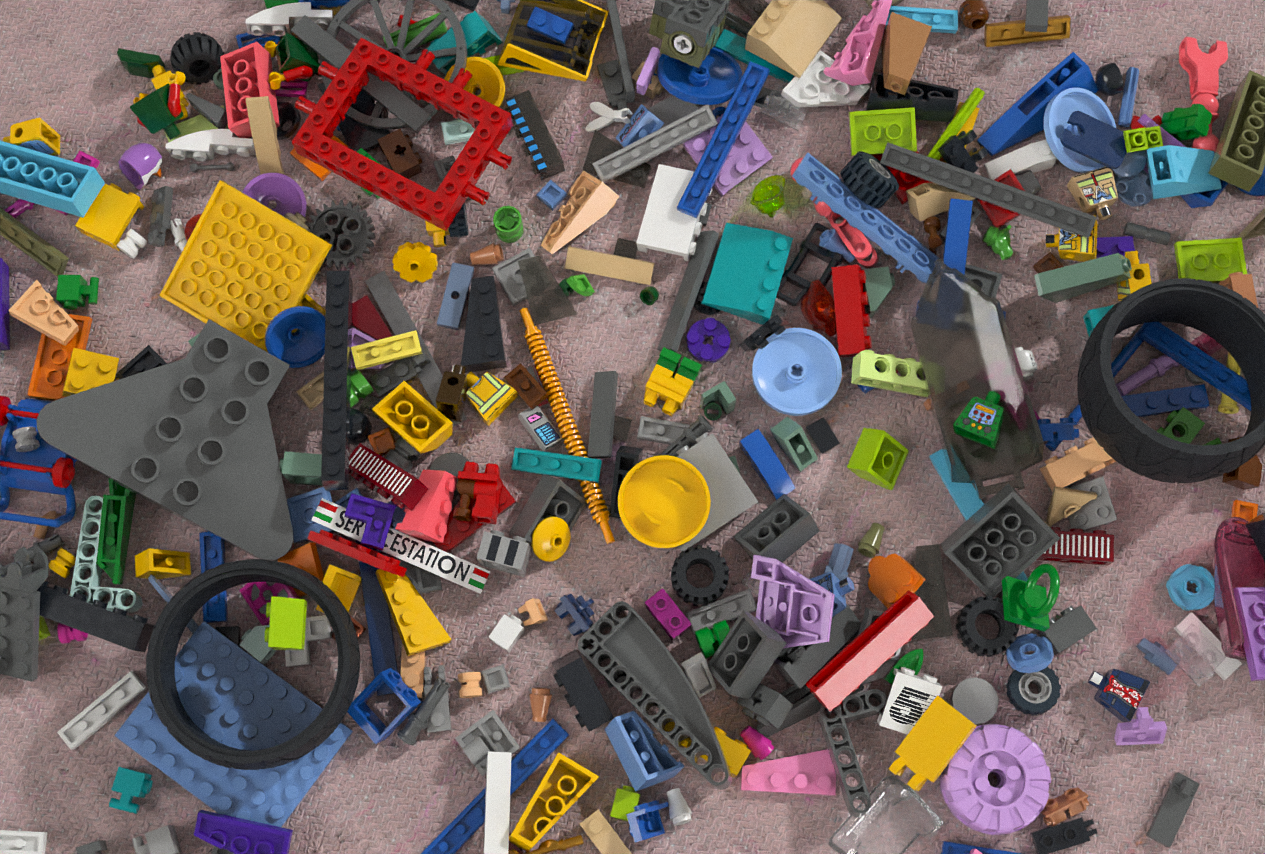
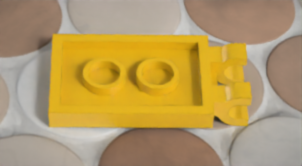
[889,695,977,792]

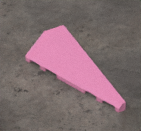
[823,0,892,86]

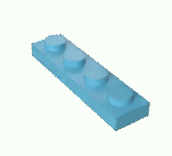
[885,6,958,34]

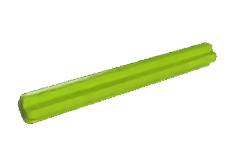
[927,87,985,160]

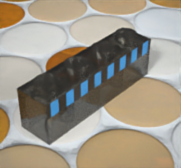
[504,90,565,181]

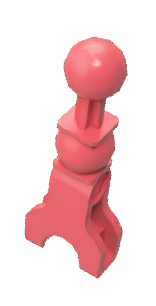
[1179,37,1228,153]
[790,158,879,268]

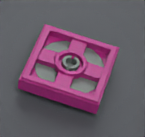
[239,582,300,626]

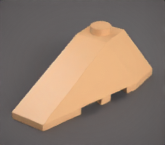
[541,170,619,254]

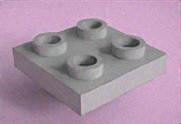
[455,710,521,776]

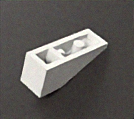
[985,140,1057,180]

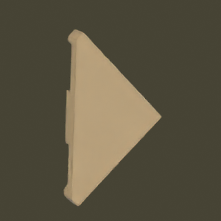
[1046,486,1097,527]

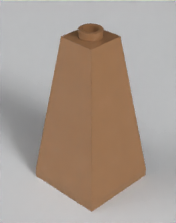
[881,12,932,95]

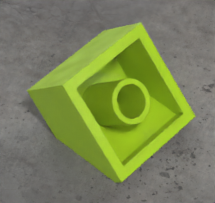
[847,428,909,490]

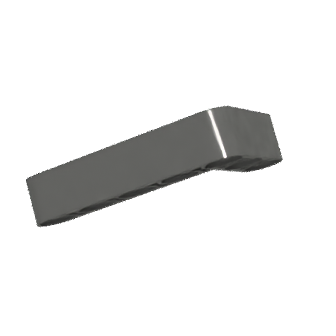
[818,689,886,818]

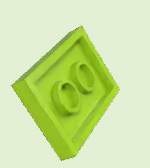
[849,108,917,156]
[1174,238,1247,284]

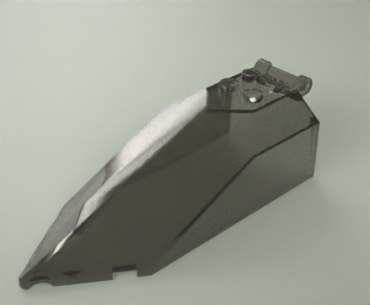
[910,259,1044,500]

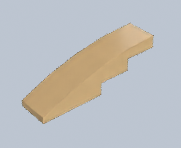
[246,96,285,175]

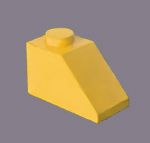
[135,548,191,579]

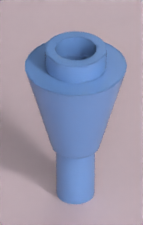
[819,229,855,263]

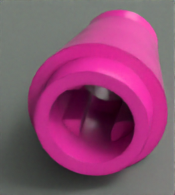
[740,725,774,760]

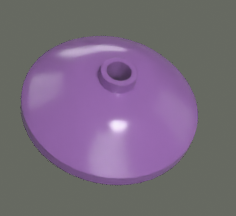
[243,173,306,217]

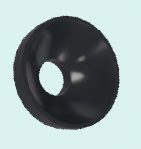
[276,102,301,140]

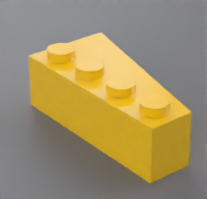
[654,722,751,777]

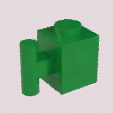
[56,275,99,310]

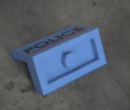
[616,104,664,147]

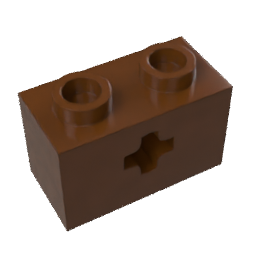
[377,129,423,179]

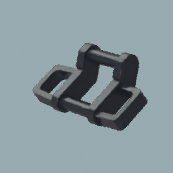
[776,223,844,306]

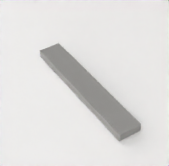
[592,105,718,183]

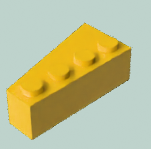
[509,752,599,852]

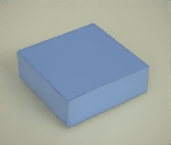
[536,180,567,211]

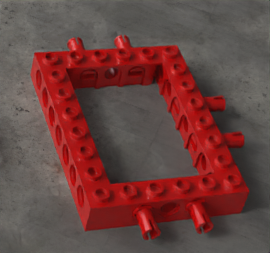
[292,38,513,231]

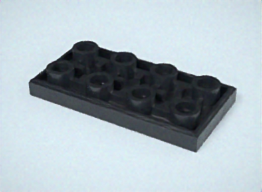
[318,82,390,152]

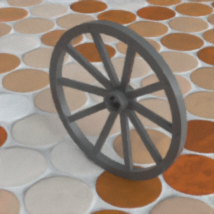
[320,0,467,130]

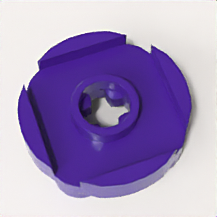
[686,317,731,363]

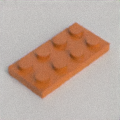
[27,314,92,401]

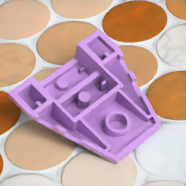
[751,555,835,648]

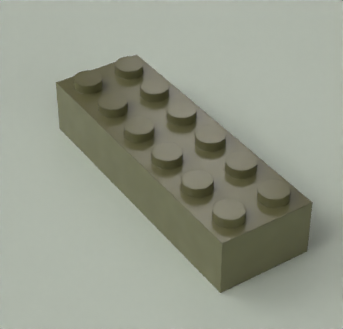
[1208,70,1265,192]

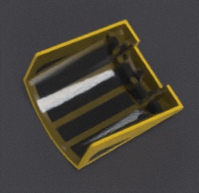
[497,0,609,81]

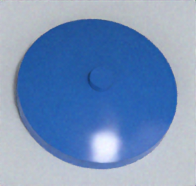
[657,47,742,105]

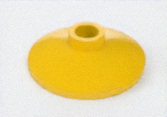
[532,517,571,562]

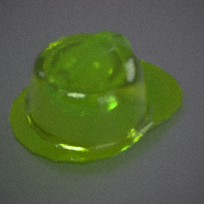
[750,175,785,218]

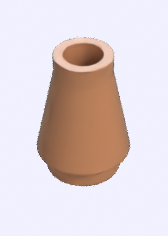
[470,243,504,266]
[529,687,552,722]

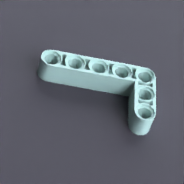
[70,495,142,613]

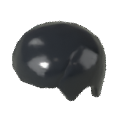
[1095,63,1124,96]
[350,408,372,445]

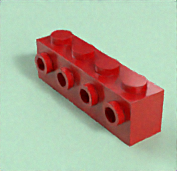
[831,264,872,358]

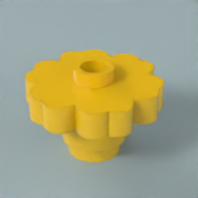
[392,242,438,283]

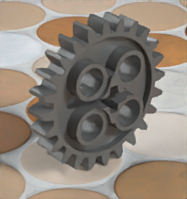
[306,200,376,270]

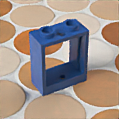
[347,668,421,744]

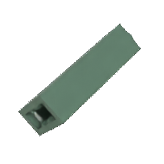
[1034,253,1132,303]

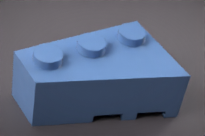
[604,711,684,792]

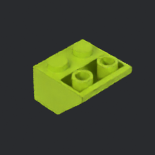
[264,596,307,650]

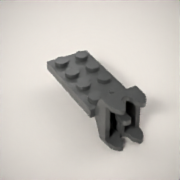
[0,547,49,682]

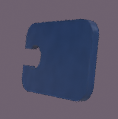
[1060,111,1127,169]

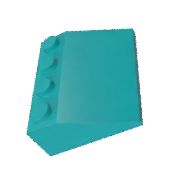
[701,223,793,325]

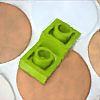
[1123,126,1163,153]

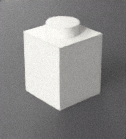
[489,614,525,652]

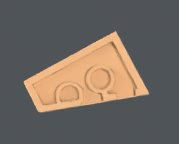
[8,280,79,346]

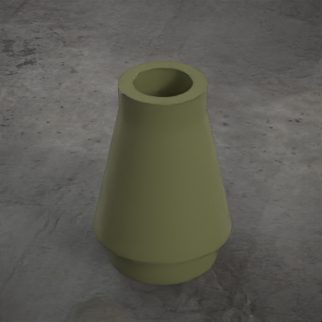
[858,523,885,558]

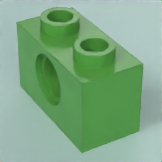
[1157,407,1205,444]

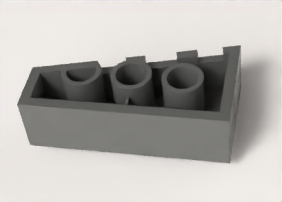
[773,604,861,689]

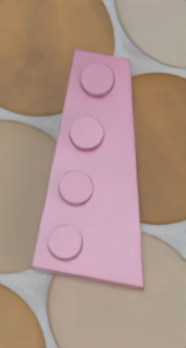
[741,749,836,796]

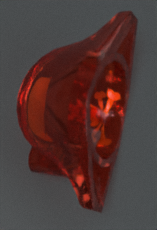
[801,279,837,336]

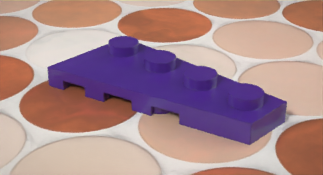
[194,810,293,854]

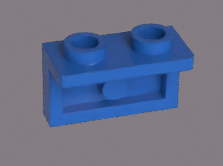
[626,800,669,843]

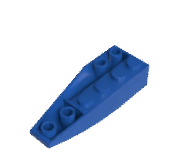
[977,52,1098,156]

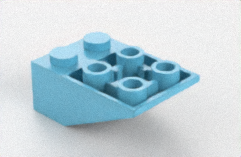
[1146,145,1221,199]

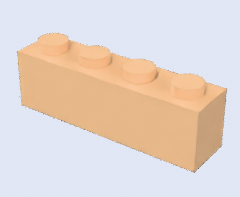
[1040,437,1116,492]

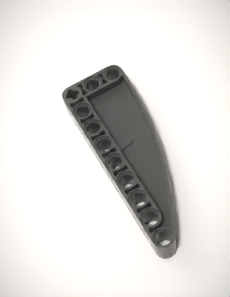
[578,601,732,790]

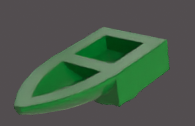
[883,649,923,685]

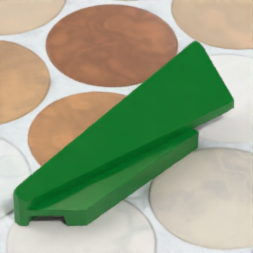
[96,478,136,584]

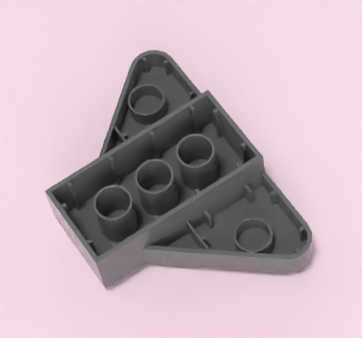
[36,320,293,560]

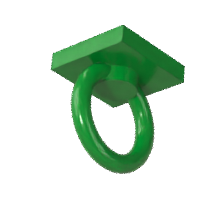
[1002,564,1060,632]

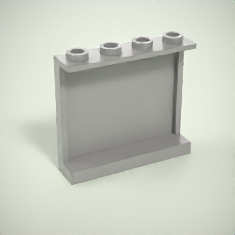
[676,433,758,552]

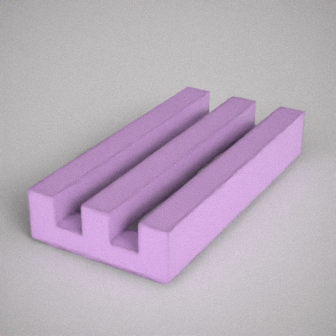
[636,47,660,95]

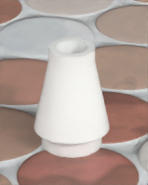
[666,788,692,826]

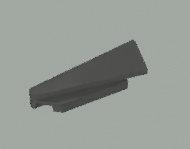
[757,669,864,737]

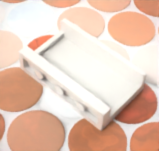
[636,164,712,261]

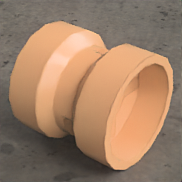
[458,672,482,698]

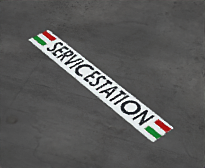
[312,498,491,594]

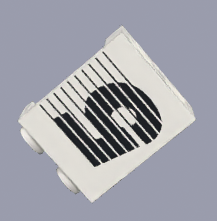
[877,667,942,735]

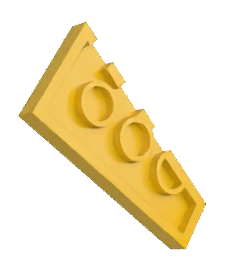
[376,569,452,656]

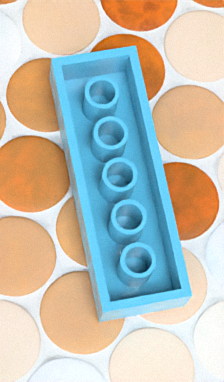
[0,141,105,218]

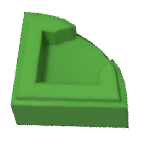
[566,274,595,297]

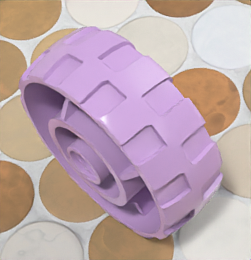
[939,724,1051,835]

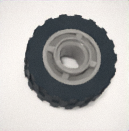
[1006,666,1061,716]

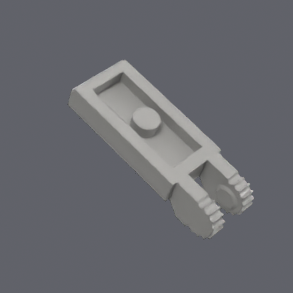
[424,665,451,733]

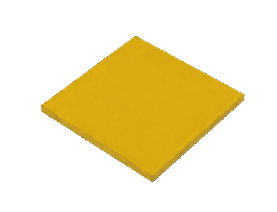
[159,180,332,352]

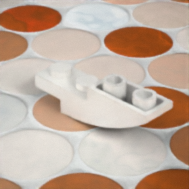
[246,2,333,36]
[166,129,256,161]

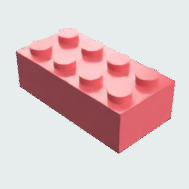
[220,42,280,138]

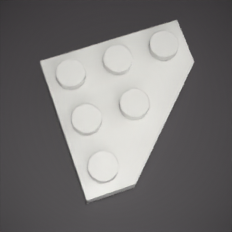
[781,50,870,107]

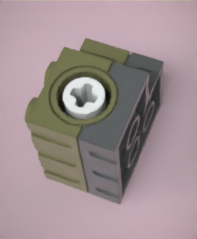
[649,0,730,68]

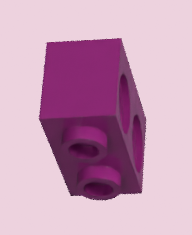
[645,588,692,642]

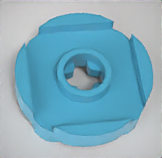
[1166,564,1216,611]

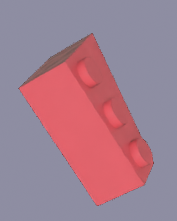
[395,470,457,543]

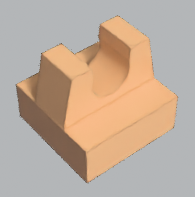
[518,598,548,626]

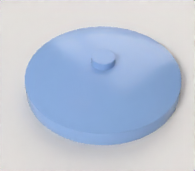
[1044,88,1116,173]
[752,328,842,416]

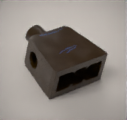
[436,364,468,422]

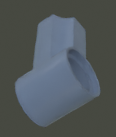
[823,543,854,581]

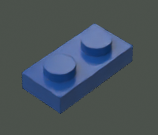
[526,6,574,44]

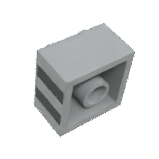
[477,530,532,577]

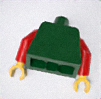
[265,32,322,90]
[130,71,186,140]

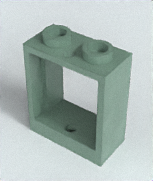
[279,451,323,486]

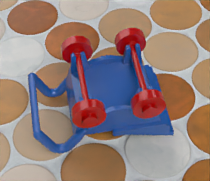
[0,396,77,528]

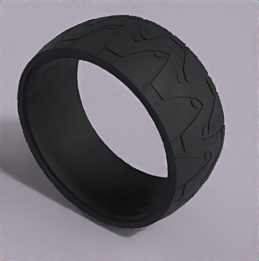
[1077,278,1265,484]
[146,559,360,770]

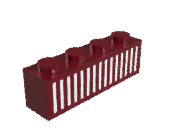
[349,443,428,511]
[1037,527,1114,566]

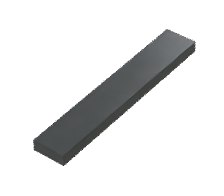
[605,0,635,103]
[657,230,719,352]

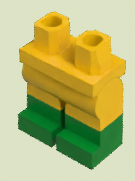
[643,347,702,417]

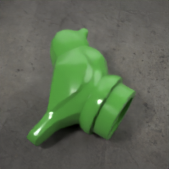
[982,224,1013,260]

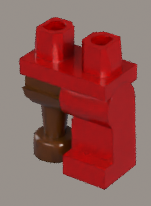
[453,461,503,525]

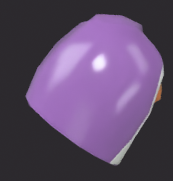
[118,143,162,190]

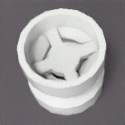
[116,229,148,259]

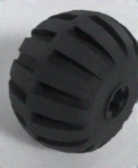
[170,32,224,85]

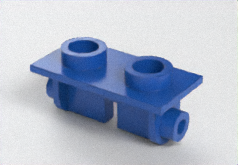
[1031,418,1079,442]

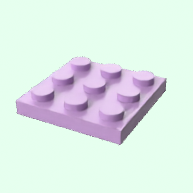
[683,115,773,197]

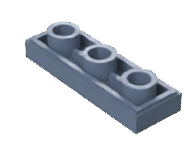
[437,262,474,330]

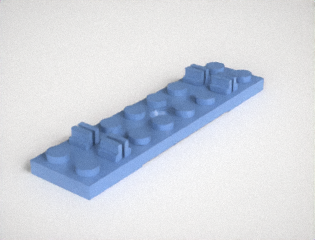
[792,152,943,286]

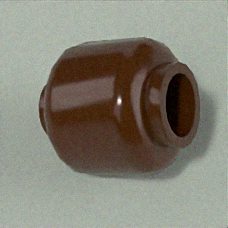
[959,0,989,29]

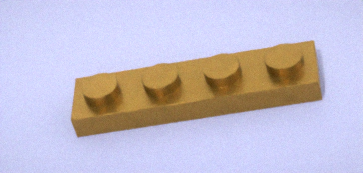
[984,15,1071,47]

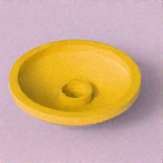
[444,57,505,107]

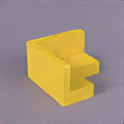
[316,564,362,613]

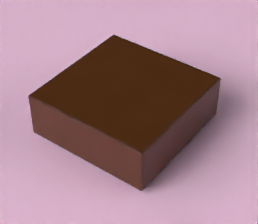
[1033,252,1064,273]

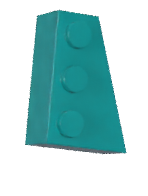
[427,11,503,75]

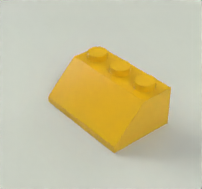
[372,381,453,454]

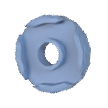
[1006,633,1054,673]

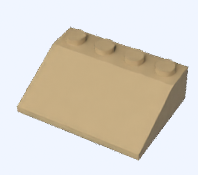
[745,0,842,79]

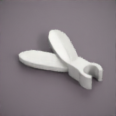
[585,102,633,132]

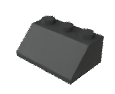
[509,474,587,547]
[733,494,820,563]
[708,610,787,700]

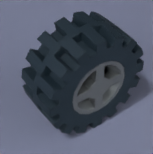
[448,202,468,237]

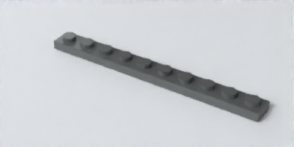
[880,142,1097,239]

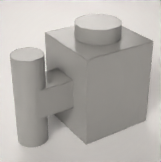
[132,825,182,854]

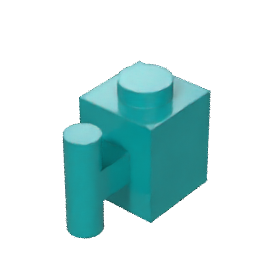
[109,767,153,814]

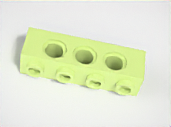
[851,350,945,398]

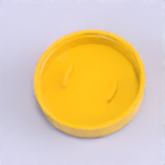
[618,455,711,548]

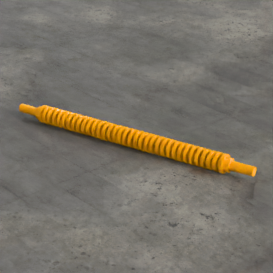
[519,308,615,544]

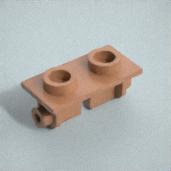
[1040,787,1089,826]

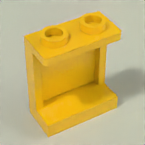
[75,183,144,251]

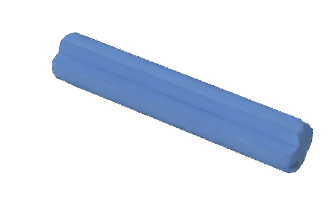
[1118,67,1139,127]

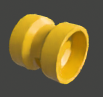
[48,547,76,579]

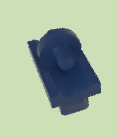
[554,593,595,636]

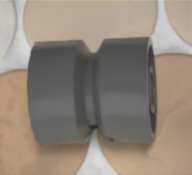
[383,436,423,473]

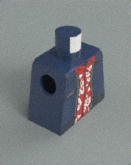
[1088,669,1150,723]

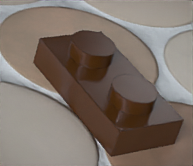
[504,363,549,410]

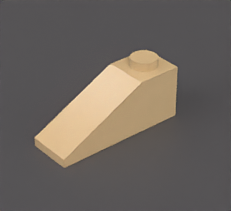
[580,809,632,854]

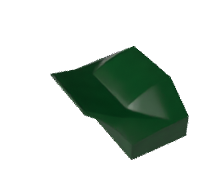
[117,48,165,78]

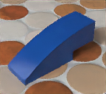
[739,429,796,500]

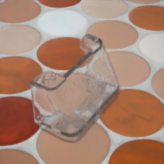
[829,776,944,854]

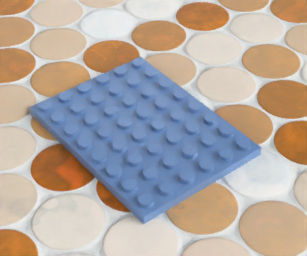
[114,621,353,827]

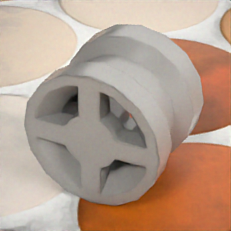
[12,427,40,452]

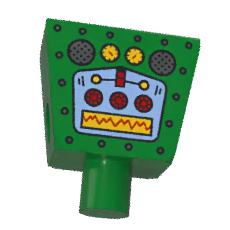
[953,391,1004,449]

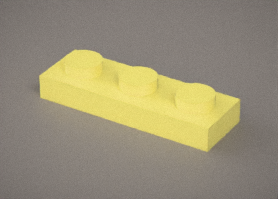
[351,330,423,370]

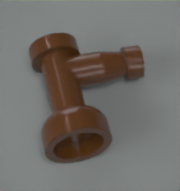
[923,217,942,255]

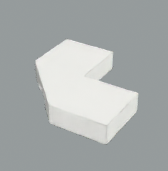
[285,615,332,667]

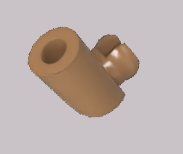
[33,510,62,540]

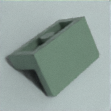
[700,381,736,415]

